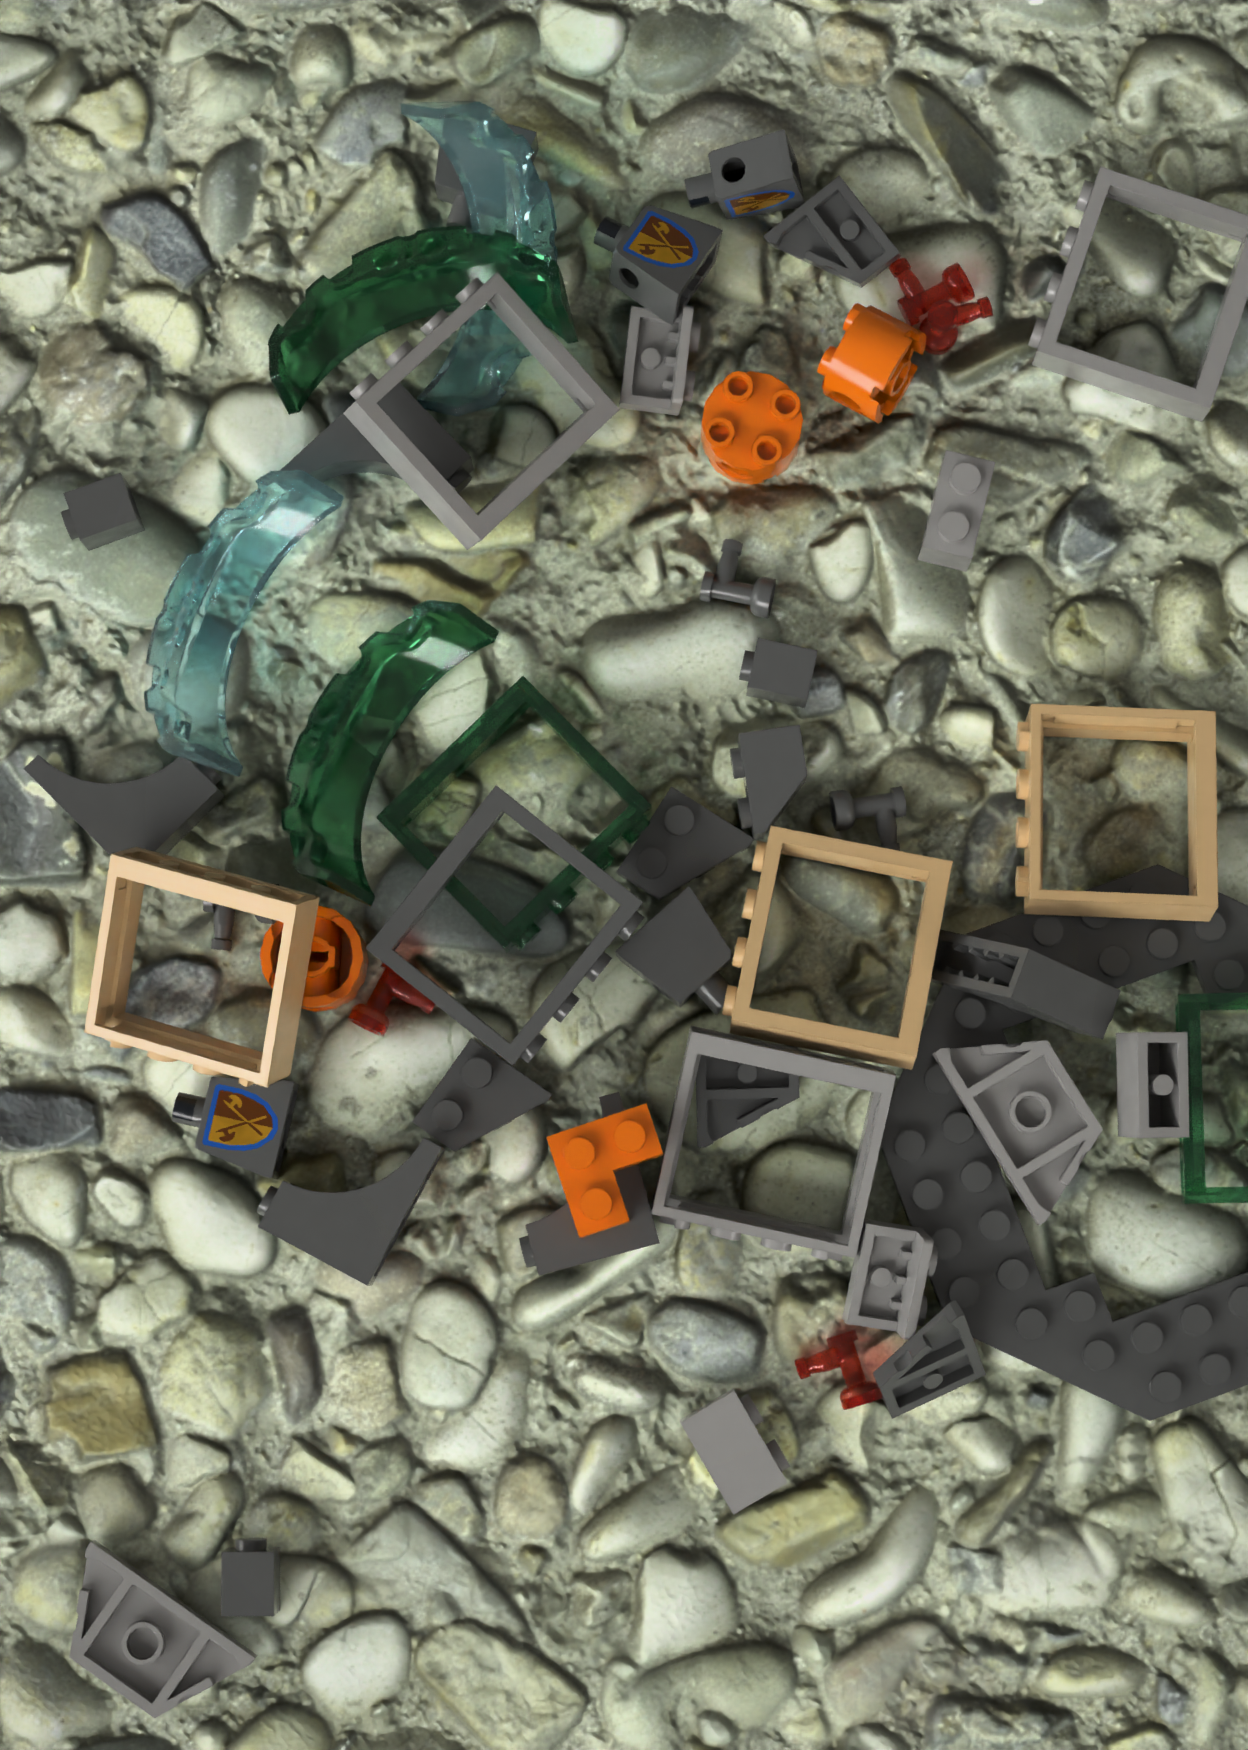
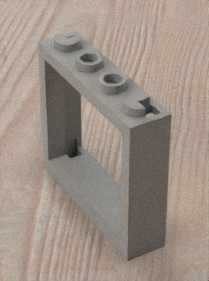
[1028,166,1248,422]
[343,272,620,550]
[651,1026,896,1261]

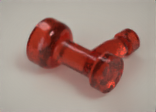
[889,258,975,326]
[918,296,993,355]
[347,962,435,1037]
[795,1329,883,1410]

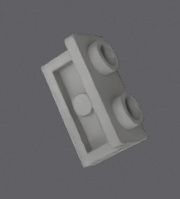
[619,305,701,416]
[842,1219,938,1340]

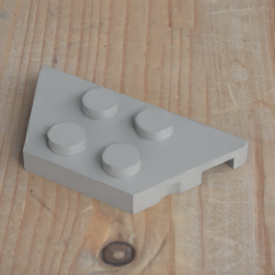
[932,1040,1103,1225]
[69,1540,258,1718]

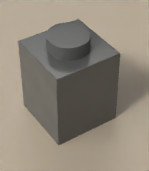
[61,473,145,551]
[739,638,818,708]
[221,1538,280,1617]

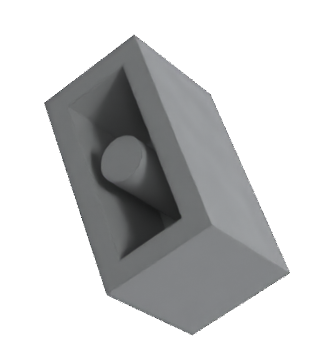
[918,450,995,572]
[1116,1032,1190,1138]
[680,1389,790,1515]

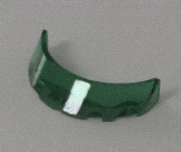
[268,226,578,415]
[281,600,499,906]

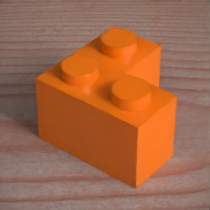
[546,1103,663,1238]

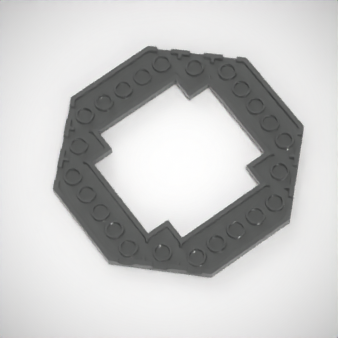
[881,864,1248,1421]

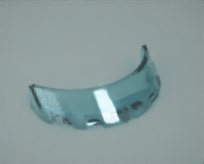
[400,101,558,416]
[144,470,344,777]

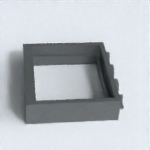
[365,785,645,1066]

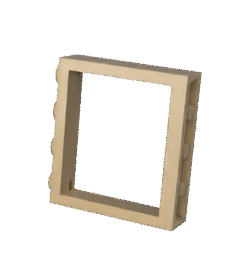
[1015,704,1218,922]
[722,826,953,1070]
[84,847,320,1088]

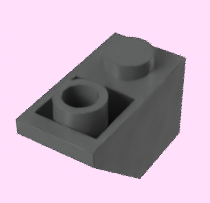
[730,724,807,840]

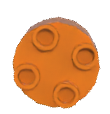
[817,303,926,424]
[701,371,803,485]
[260,905,369,1012]

